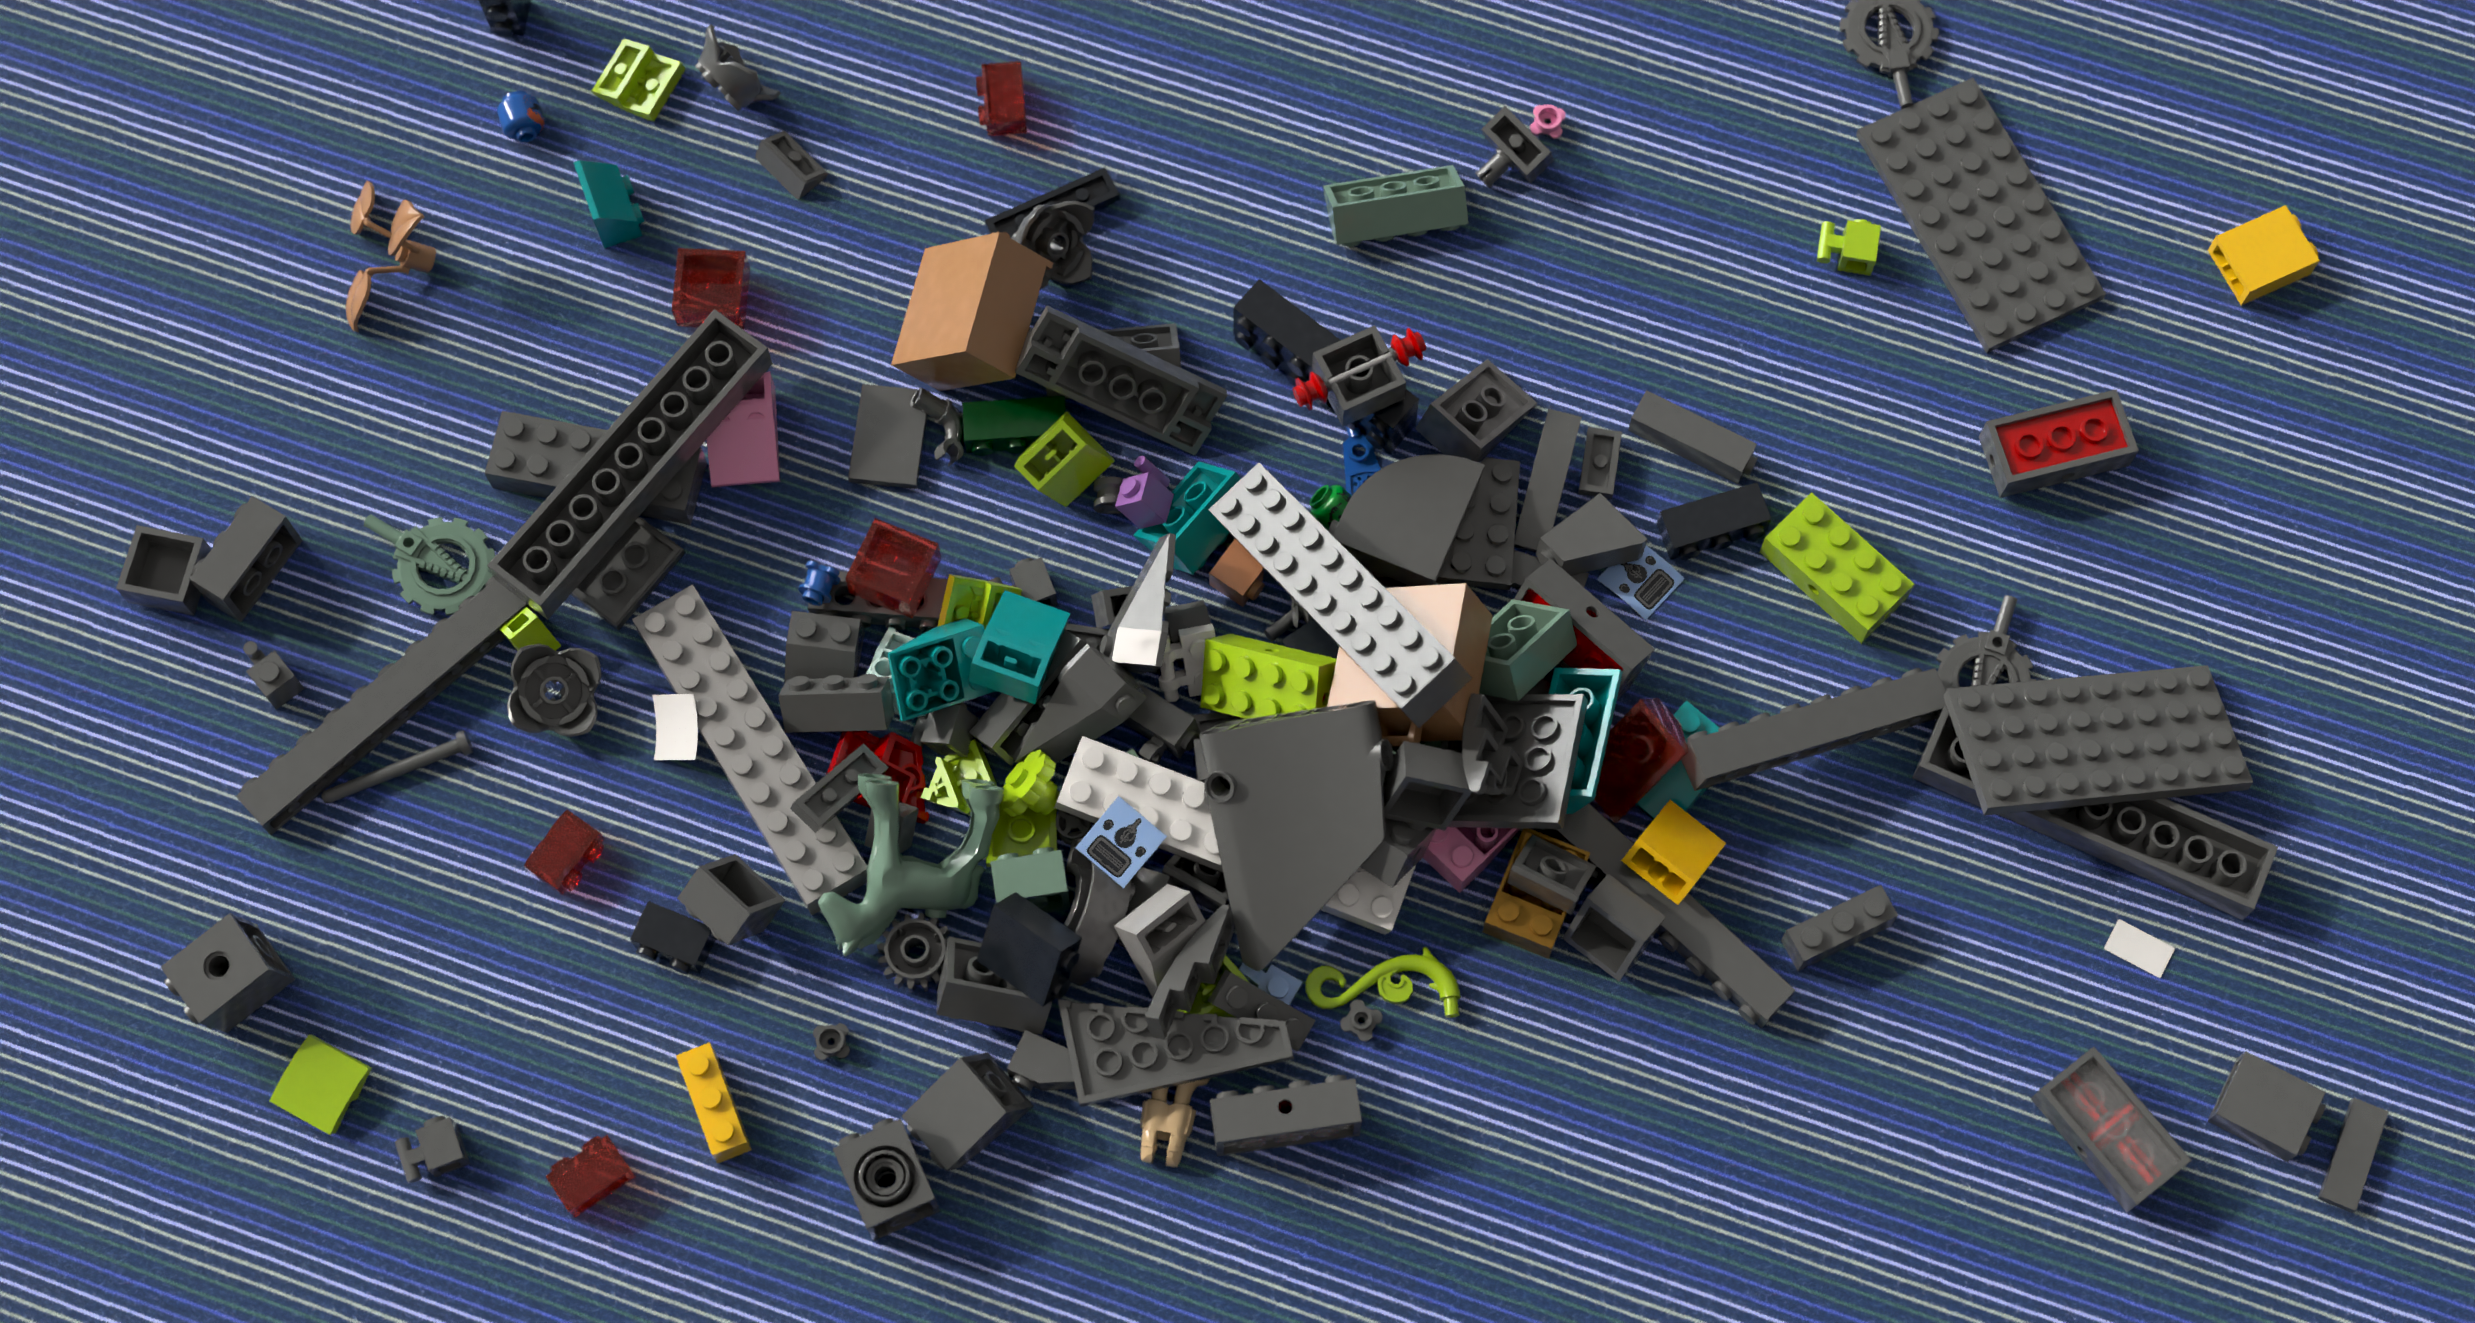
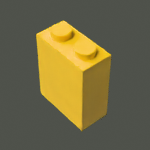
[2208,205,2320,305]
[1621,800,1726,905]

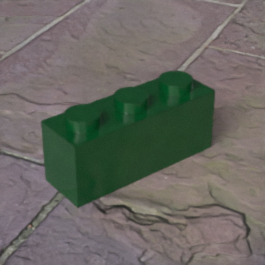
[962,396,1066,456]

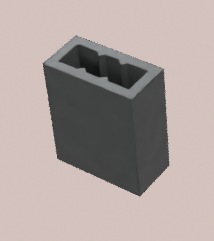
[2208,1051,2326,1162]

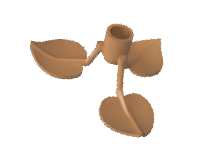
[346,180,436,332]

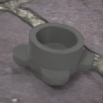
[1340,1000,1382,1042]
[813,1023,850,1061]

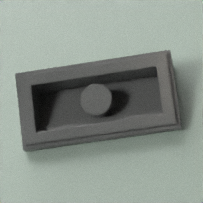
[755,130,828,199]

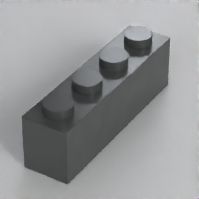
[969,629,1086,766]

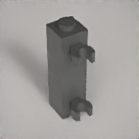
[1123,682,1200,764]

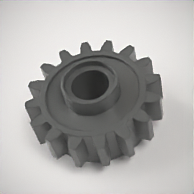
[877,913,950,993]

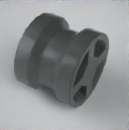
[1093,477,1123,514]
[1056,810,1091,846]

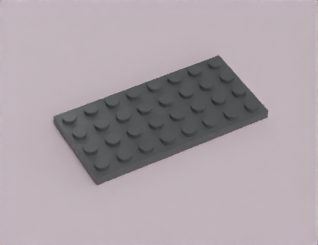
[1856,78,2106,354]
[1943,665,2253,815]

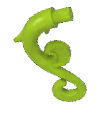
[1305,947,1461,1018]

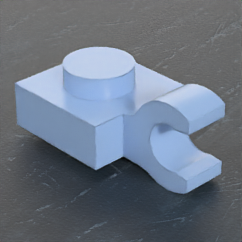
[1239,963,1302,1005]

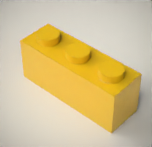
[676,1042,752,1163]

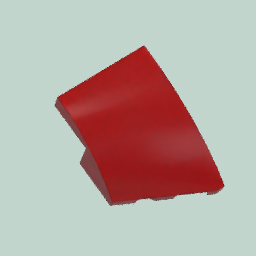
[826,731,929,824]

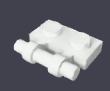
[1159,623,1215,702]

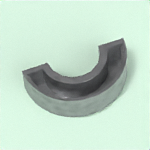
[1064,838,1135,985]

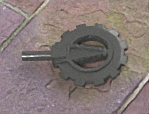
[1840,0,1939,109]
[1936,595,2036,691]

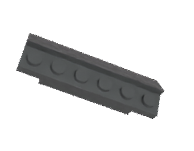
[1015,305,1227,456]

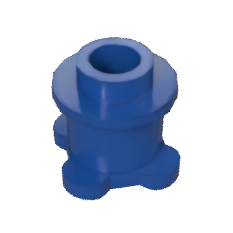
[798,561,841,606]

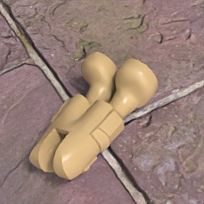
[1140,1078,1210,1168]

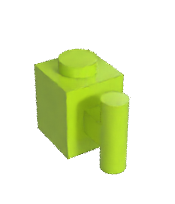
[1817,219,1881,276]

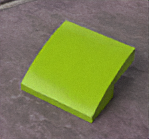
[592,38,686,122]
[937,574,1022,630]
[269,1034,372,1135]

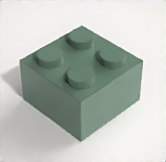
[990,847,1071,913]

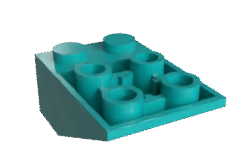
[969,590,1071,704]
[887,618,995,721]

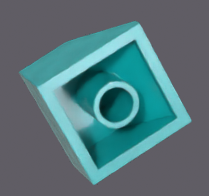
[573,160,644,248]

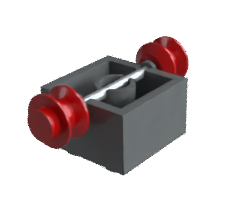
[1292,325,1426,426]

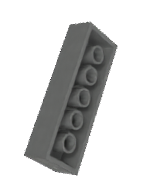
[485,411,707,525]

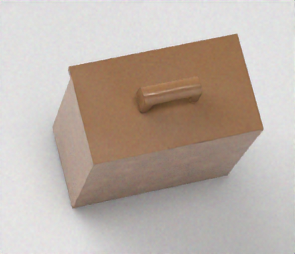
[891,232,1053,391]
[1327,583,1493,747]

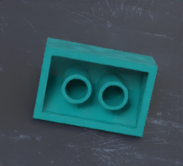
[1133,461,1241,575]

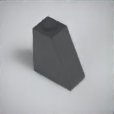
[1536,493,1647,576]

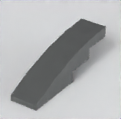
[1514,409,1582,552]
[1145,904,1235,1039]

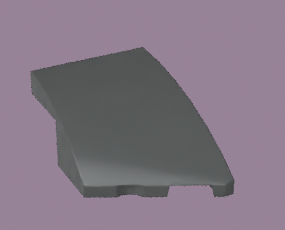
[1462,693,1524,795]

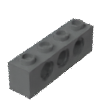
[808,571,948,632]

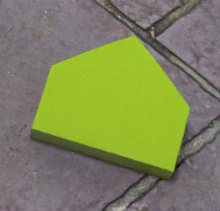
[921,739,997,816]

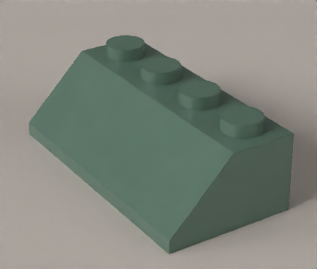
[1323,165,1468,247]

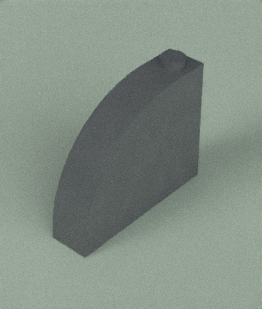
[1328,454,1485,586]

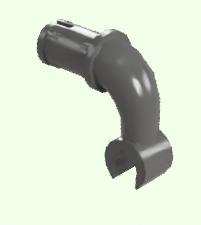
[910,388,964,466]

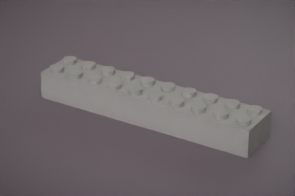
[632,584,867,915]

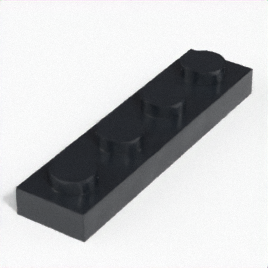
[985,167,1120,238]

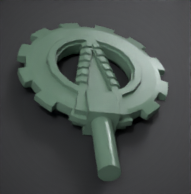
[364,514,496,616]

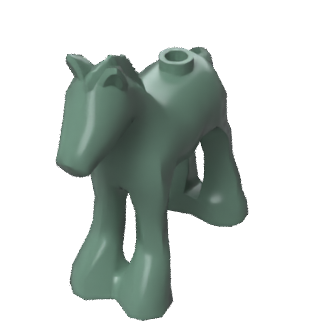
[818,773,1004,956]

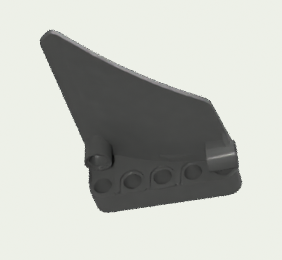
[1199,700,1394,971]

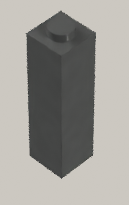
[1628,390,1758,484]

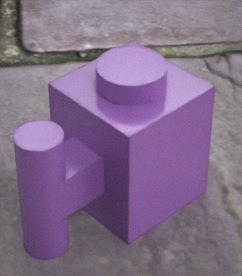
[1115,456,1174,529]

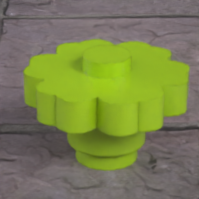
[999,750,1060,817]

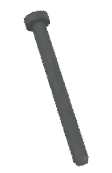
[321,730,473,803]

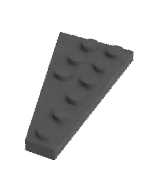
[1058,1000,1294,1107]

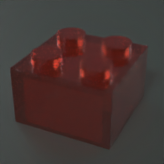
[672,248,750,329]
[845,518,942,618]

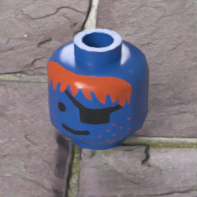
[497,91,544,143]

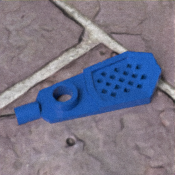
[1343,426,1381,496]

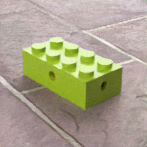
[1760,492,1914,644]
[1200,633,1337,719]

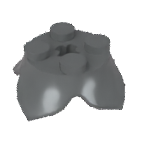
[695,25,781,111]
[1011,201,1094,289]
[507,644,601,737]

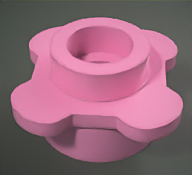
[1530,105,1565,139]

